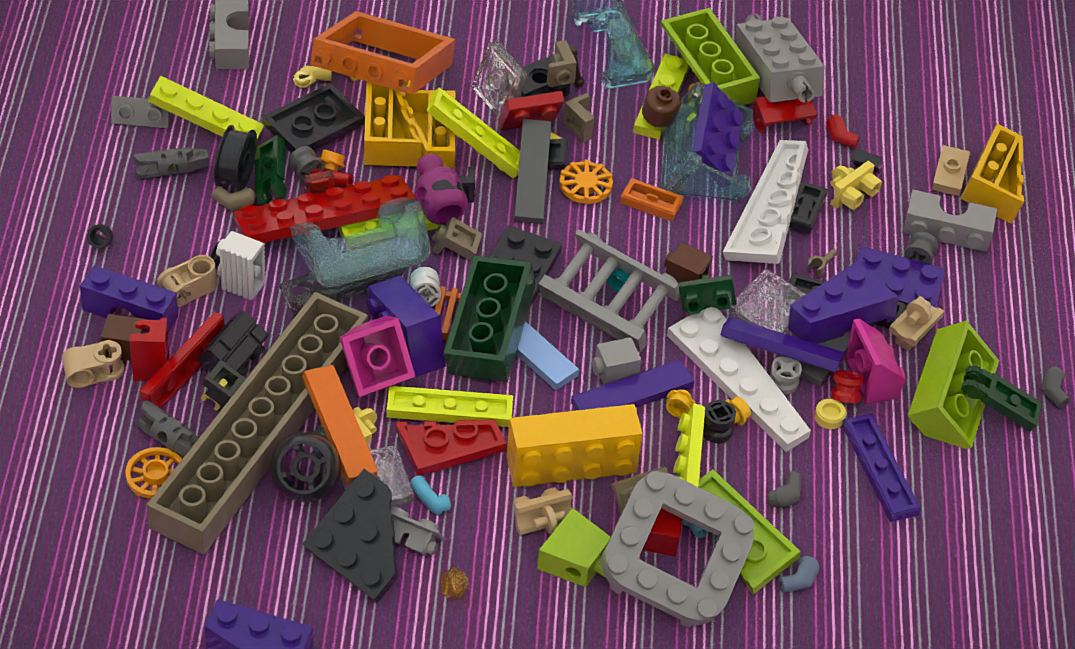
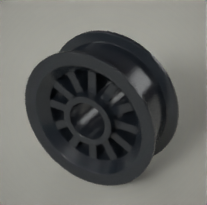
[214,125,257,192]

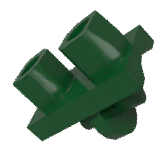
[678,274,737,315]

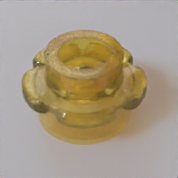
[440,567,468,599]

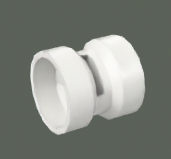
[410,267,441,307]

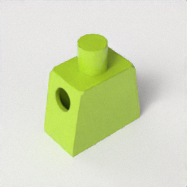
[537,508,610,586]

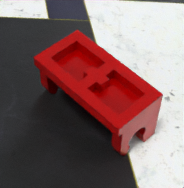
[750,96,817,133]
[130,318,170,381]

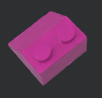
[340,316,416,397]
[844,319,906,404]

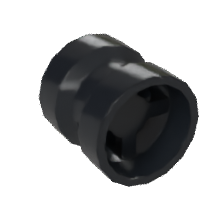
[703,400,736,444]

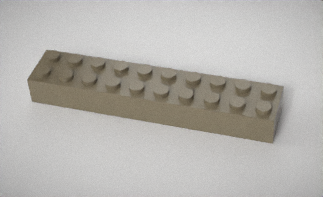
[146,292,368,555]

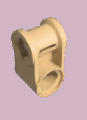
[157,255,217,307]
[61,340,125,388]

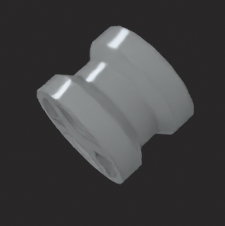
[770,356,802,394]

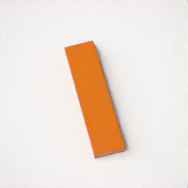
[302,365,378,484]

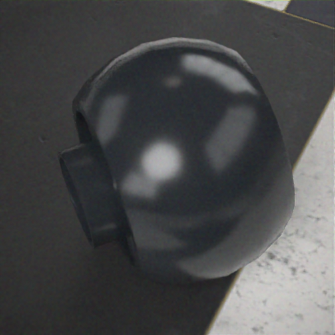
[271,432,341,502]

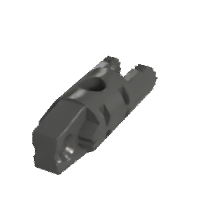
[133,148,209,179]
[136,400,199,457]

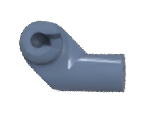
[779,556,819,593]

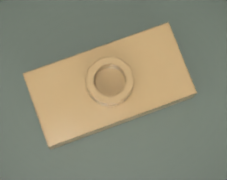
[931,145,970,196]

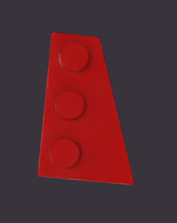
[395,420,507,476]

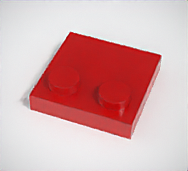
[498,91,564,131]

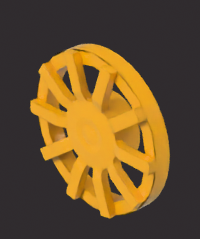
[559,159,613,204]
[125,447,182,499]

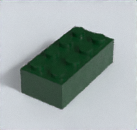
[444,256,536,382]

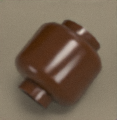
[642,86,681,128]

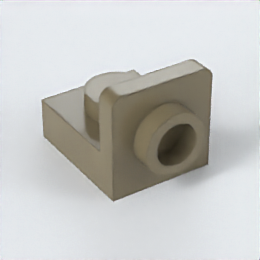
[547,40,577,87]
[563,93,595,142]
[432,217,482,260]

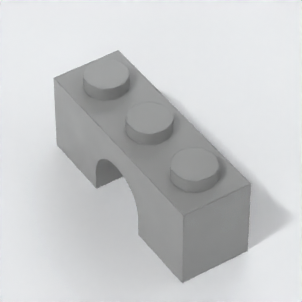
[209,0,249,69]
[902,189,997,252]

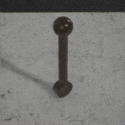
[569,45,585,87]

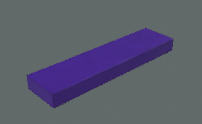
[720,317,845,372]
[571,359,694,411]
[842,413,921,522]

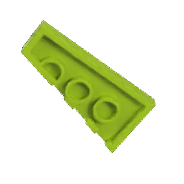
[698,469,801,595]

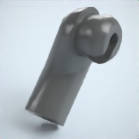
[1041,366,1071,409]
[767,472,802,507]

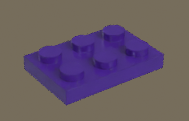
[691,82,743,185]
[856,246,946,310]

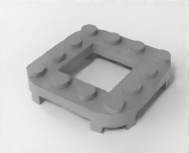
[600,471,754,627]

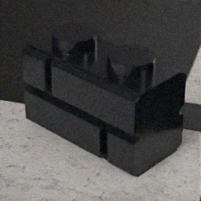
[197,310,269,375]

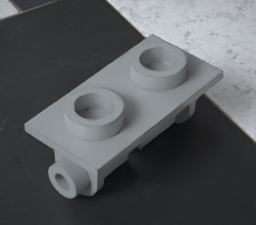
[111,96,171,128]
[391,506,444,556]

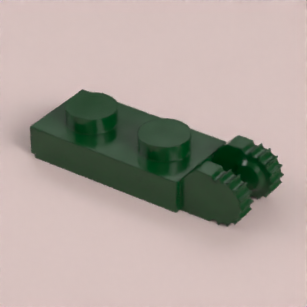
[255,135,287,205]
[961,365,1043,432]

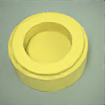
[814,399,846,429]

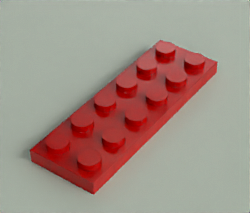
[232,175,418,243]

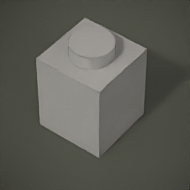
[592,337,641,385]

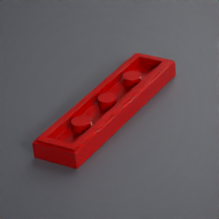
[139,312,225,408]

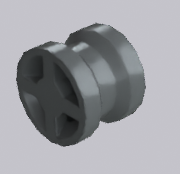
[288,146,324,183]
[904,232,939,265]

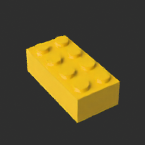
[506,404,643,487]

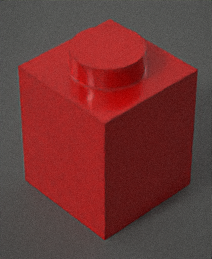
[642,508,683,557]

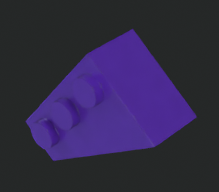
[788,262,898,344]
[366,275,446,378]
[205,599,313,649]

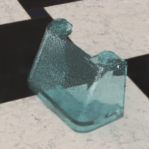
[572,0,654,89]
[661,82,754,201]
[290,197,431,287]

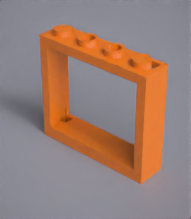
[310,11,456,95]

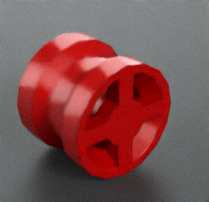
[831,370,865,403]

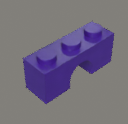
[80,265,178,332]

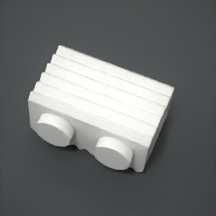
[216,231,266,301]

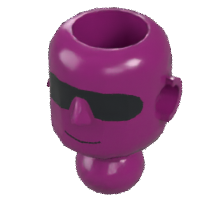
[415,154,468,225]

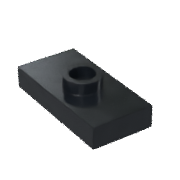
[789,181,828,234]

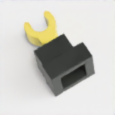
[201,360,246,411]

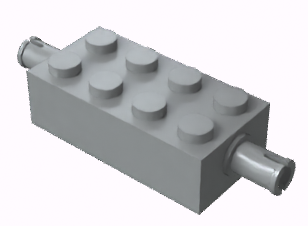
[736,14,825,103]

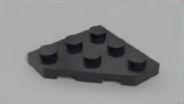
[302,468,398,603]

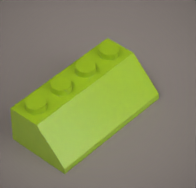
[660,8,760,107]
[907,320,999,449]

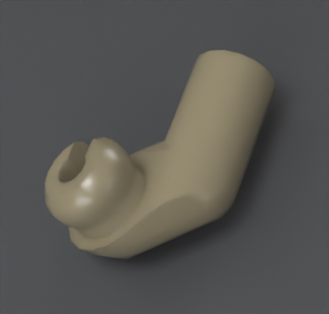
[211,185,256,211]

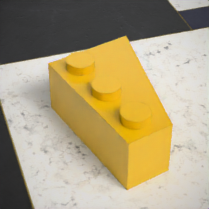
[364,82,422,167]
[399,90,455,170]
[960,124,1024,224]

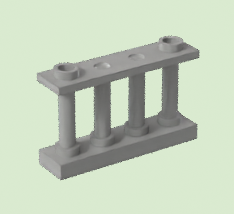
[538,229,680,353]

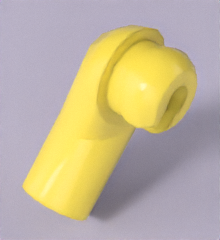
[293,66,332,88]

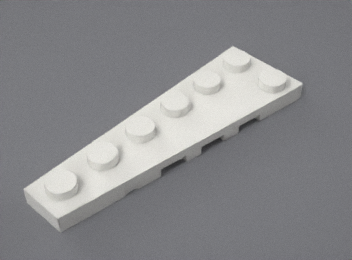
[723,140,808,264]
[667,307,811,452]

